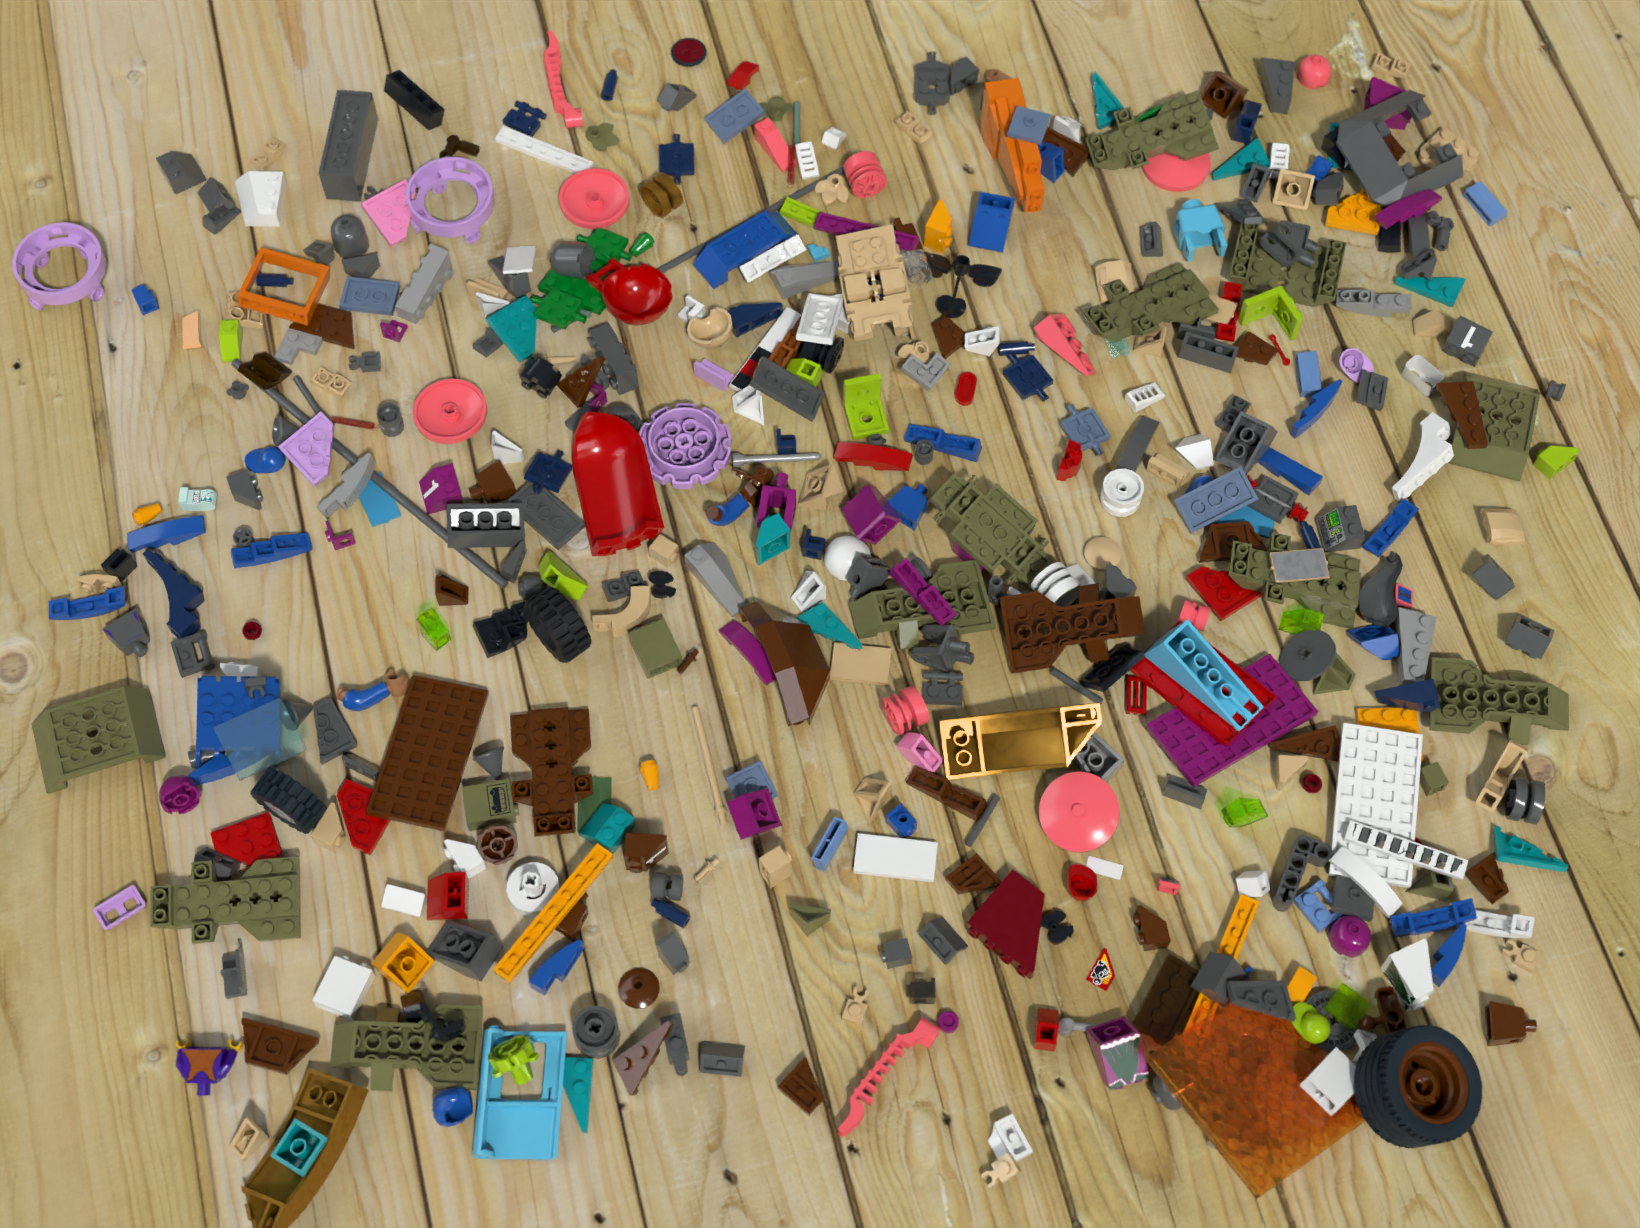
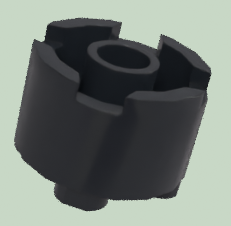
[519,356,562,399]

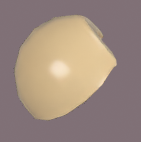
[687,307,733,349]

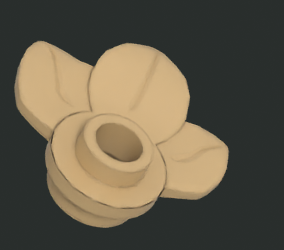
[814,174,848,206]
[898,341,931,365]

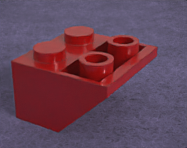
[427,872,469,921]

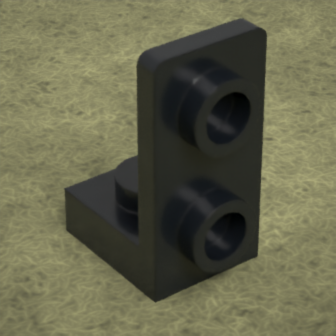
[419,1003,465,1045]

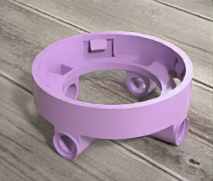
[406,157,495,244]
[12,223,106,311]

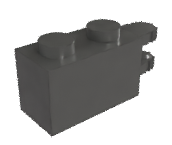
[660,1013,690,1076]

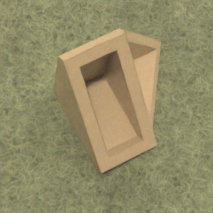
[854,778,891,825]

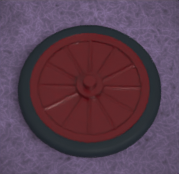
[671,38,707,67]

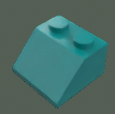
[756,513,791,566]
[579,803,635,854]
[270,1118,328,1177]

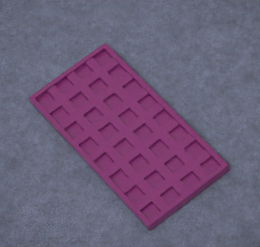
[1146,654,1319,788]

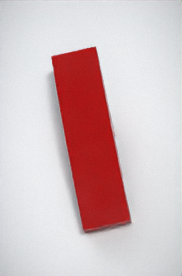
[834,442,913,471]

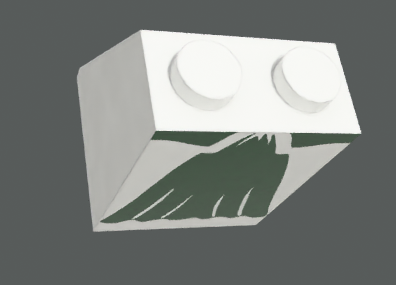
[1380,939,1434,1011]

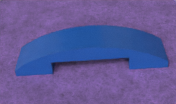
[1363,498,1419,557]
[49,586,126,620]
[1390,898,1478,937]

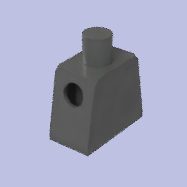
[848,555,891,600]

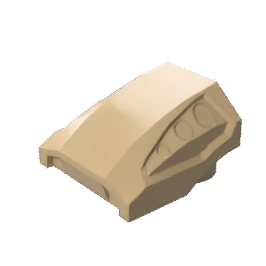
[1095,260,1136,304]
[223,292,263,329]
[1480,508,1525,546]

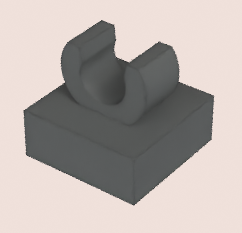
[244,676,266,699]

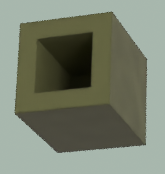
[1419,762,1449,796]

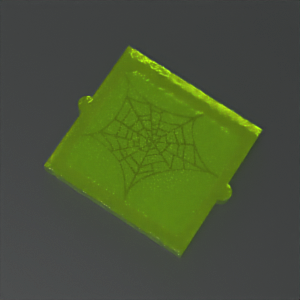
[1324,982,1371,1030]

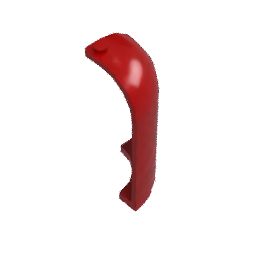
[572,411,664,556]

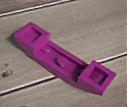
[719,620,776,686]

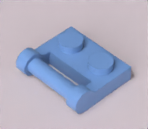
[1293,879,1344,933]

